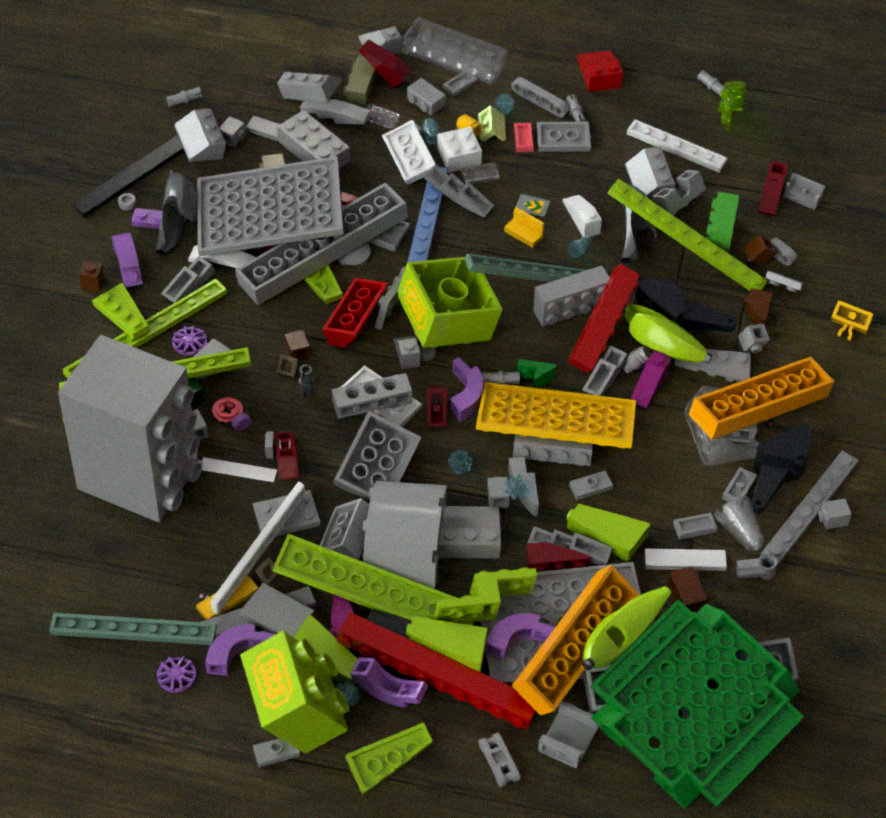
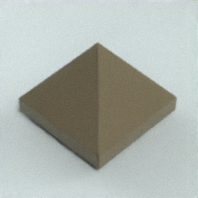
[276,354,299,377]
[255,557,279,585]

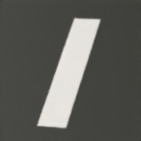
[202,457,277,482]

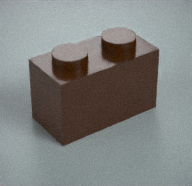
[668,566,709,613]

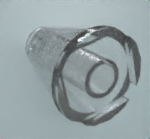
[714,495,765,552]

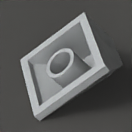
[359,26,401,54]

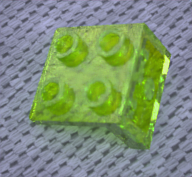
[718,81,746,130]

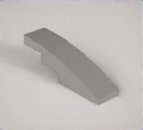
[299,99,371,124]
[423,164,494,217]
[527,526,612,565]

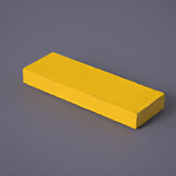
[196,575,258,620]

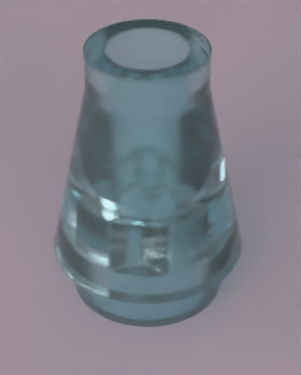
[567,235,592,258]

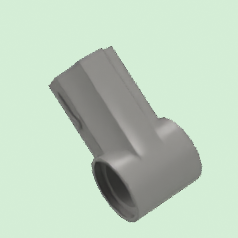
[736,554,777,580]

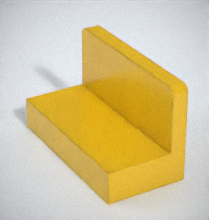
[504,207,545,248]

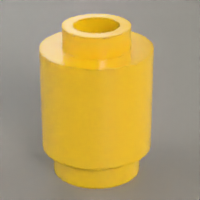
[457,114,482,137]

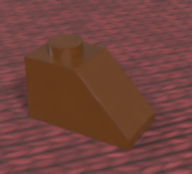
[743,288,773,326]

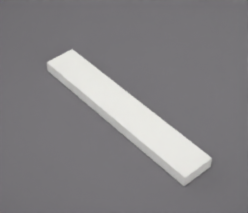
[627,120,728,173]

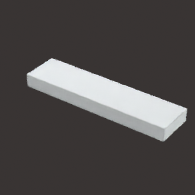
[645,549,727,571]

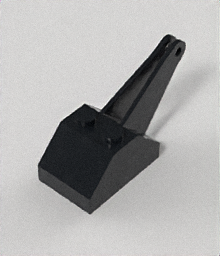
[634,279,736,332]
[750,422,813,514]

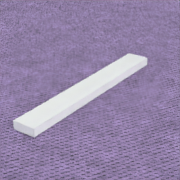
[210,482,305,614]

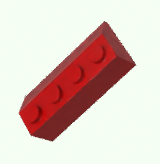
[322,278,388,348]

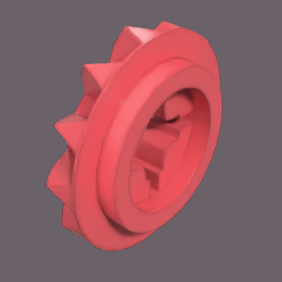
[212,397,243,424]

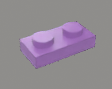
[131,208,162,229]

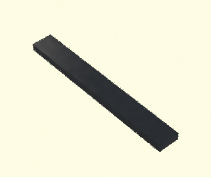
[72,135,185,218]

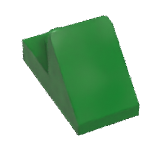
[517,359,556,388]

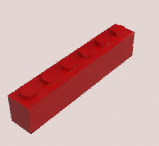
[567,264,639,373]

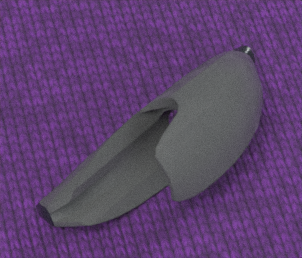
[156,170,198,254]
[612,182,658,263]

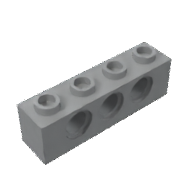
[332,373,412,419]

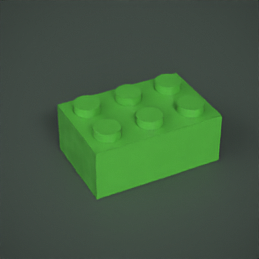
[706,192,739,254]

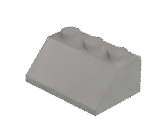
[278,72,342,102]
[175,109,226,162]
[625,146,675,201]
[320,498,369,560]

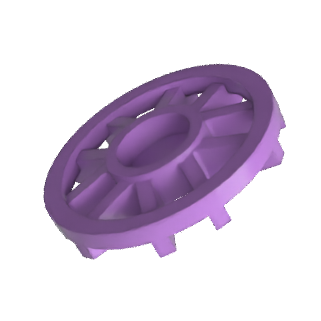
[172,325,207,356]
[157,656,197,693]

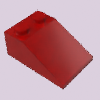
[577,51,623,92]

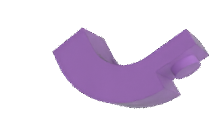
[111,232,143,288]
[450,357,483,423]
[485,613,555,660]
[205,624,275,676]
[350,658,428,708]

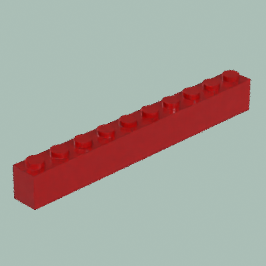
[337,612,536,730]

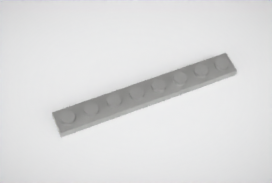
[760,451,859,567]

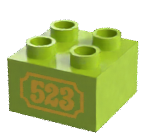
[397,257,503,348]
[240,630,349,754]

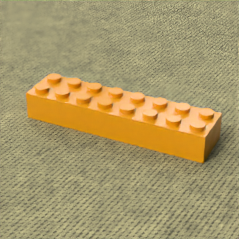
[689,357,834,440]
[512,565,639,715]

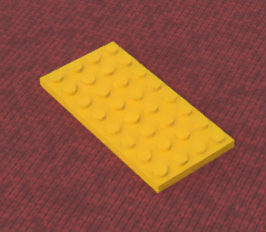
[476,382,636,448]

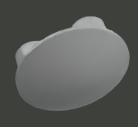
[337,242,371,266]

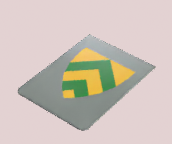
[515,194,550,217]

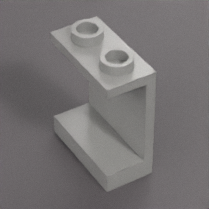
[538,701,598,769]

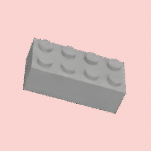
[277,110,350,168]
[533,266,610,327]

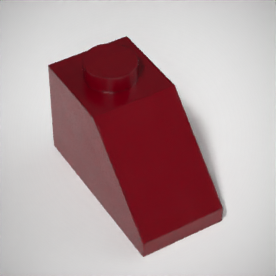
[427,386,447,427]

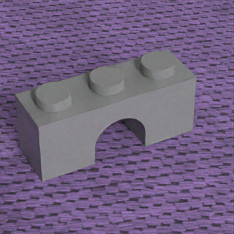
[652,170,706,216]

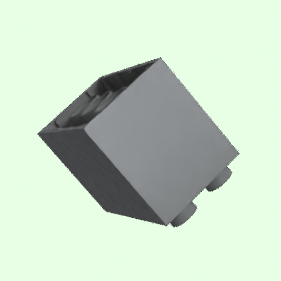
[58,334,203,523]

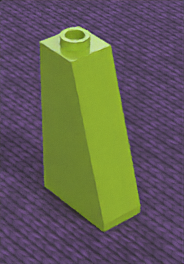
[566,504,650,563]
[293,615,358,689]
[406,616,487,672]

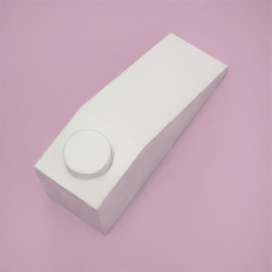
[563,195,602,238]

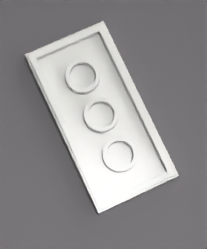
[382,120,435,185]
[341,365,422,427]

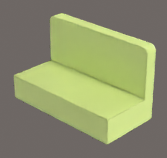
[478,105,506,142]

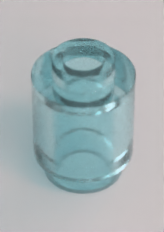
[421,118,441,145]

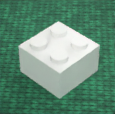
[437,127,482,173]

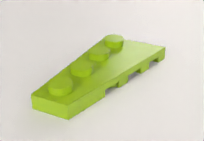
[303,265,343,304]
[92,283,150,340]
[345,722,433,795]

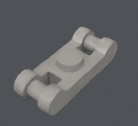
[478,733,520,787]

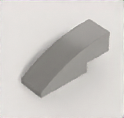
[161,256,216,303]
[582,346,627,396]
[508,457,539,516]

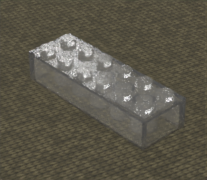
[402,17,508,85]

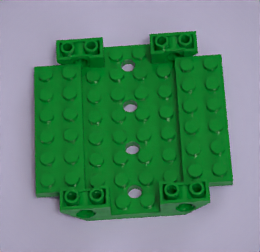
[591,600,804,809]

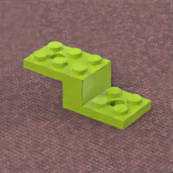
[433,567,537,623]

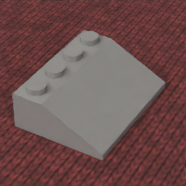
[332,411,421,500]
[435,506,501,558]

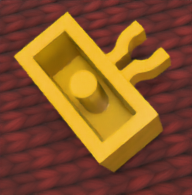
[831,300,873,341]

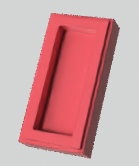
[514,123,534,152]

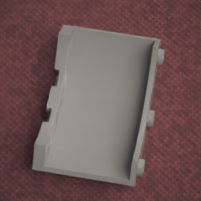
[363,481,447,589]

